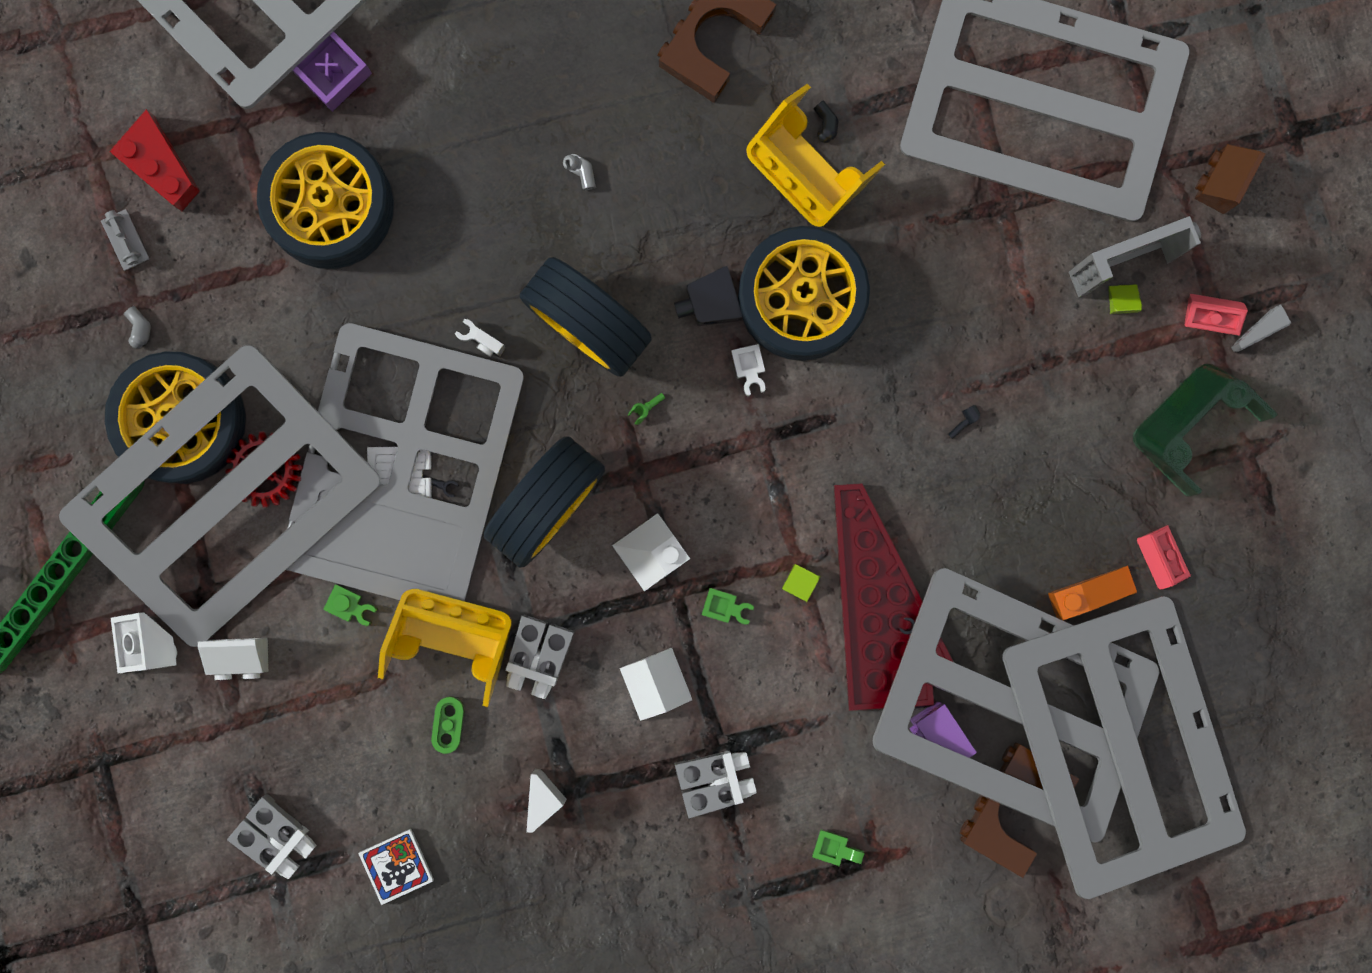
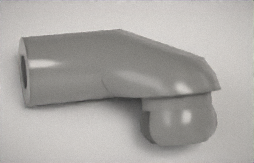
[563,154,596,191]
[124,306,151,349]

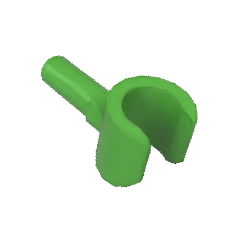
[628,393,665,425]

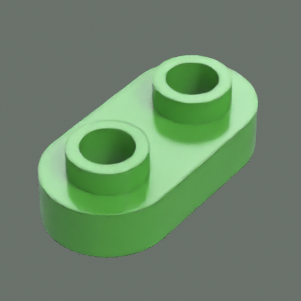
[431,696,465,754]

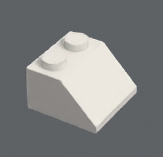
[198,638,268,680]

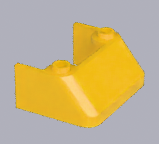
[746,84,885,227]
[378,589,511,707]

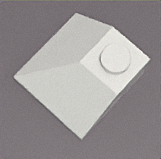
[612,513,690,591]
[111,612,177,673]

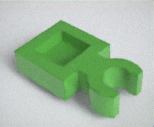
[323,584,378,626]
[701,588,754,624]

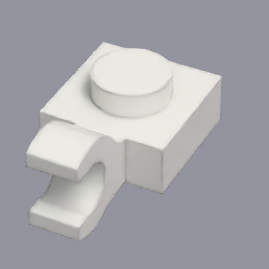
[455,319,506,357]

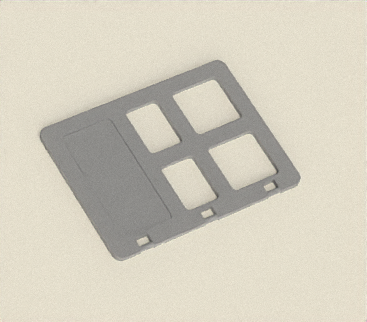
[286,323,524,601]

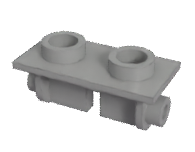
[101,209,150,271]

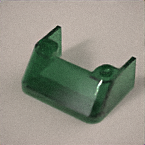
[1133,364,1278,496]

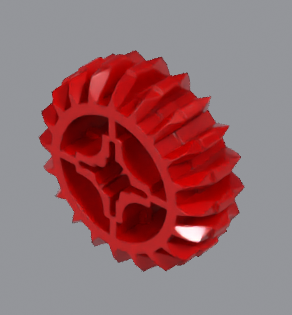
[225,432,303,508]

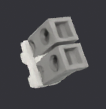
[505,614,575,699]
[674,751,757,818]
[227,794,317,879]

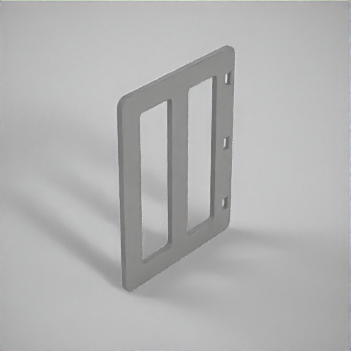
[138,0,366,109]
[900,0,1189,222]
[59,345,379,647]
[873,568,1159,842]
[1003,597,1246,899]

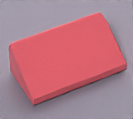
[1184,294,1248,336]
[1137,525,1191,589]

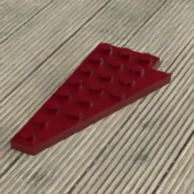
[833,484,953,711]

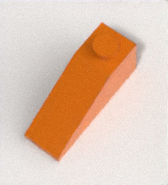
[1048,566,1137,620]

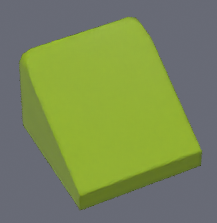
[1109,285,1142,314]
[782,564,820,602]

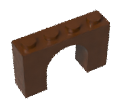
[657,0,777,103]
[960,742,1079,878]

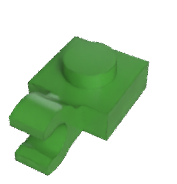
[812,829,864,866]

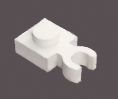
[731,344,765,396]

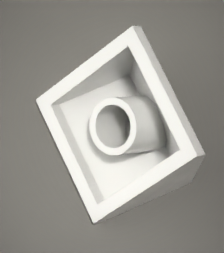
[620,648,692,721]
[527,769,567,833]

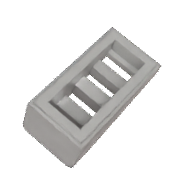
[1231,304,1291,352]

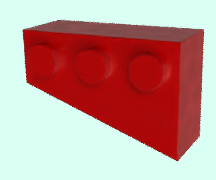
[109,109,200,212]

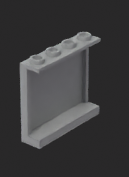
[1069,216,1201,298]

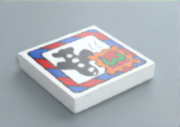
[358,829,434,905]

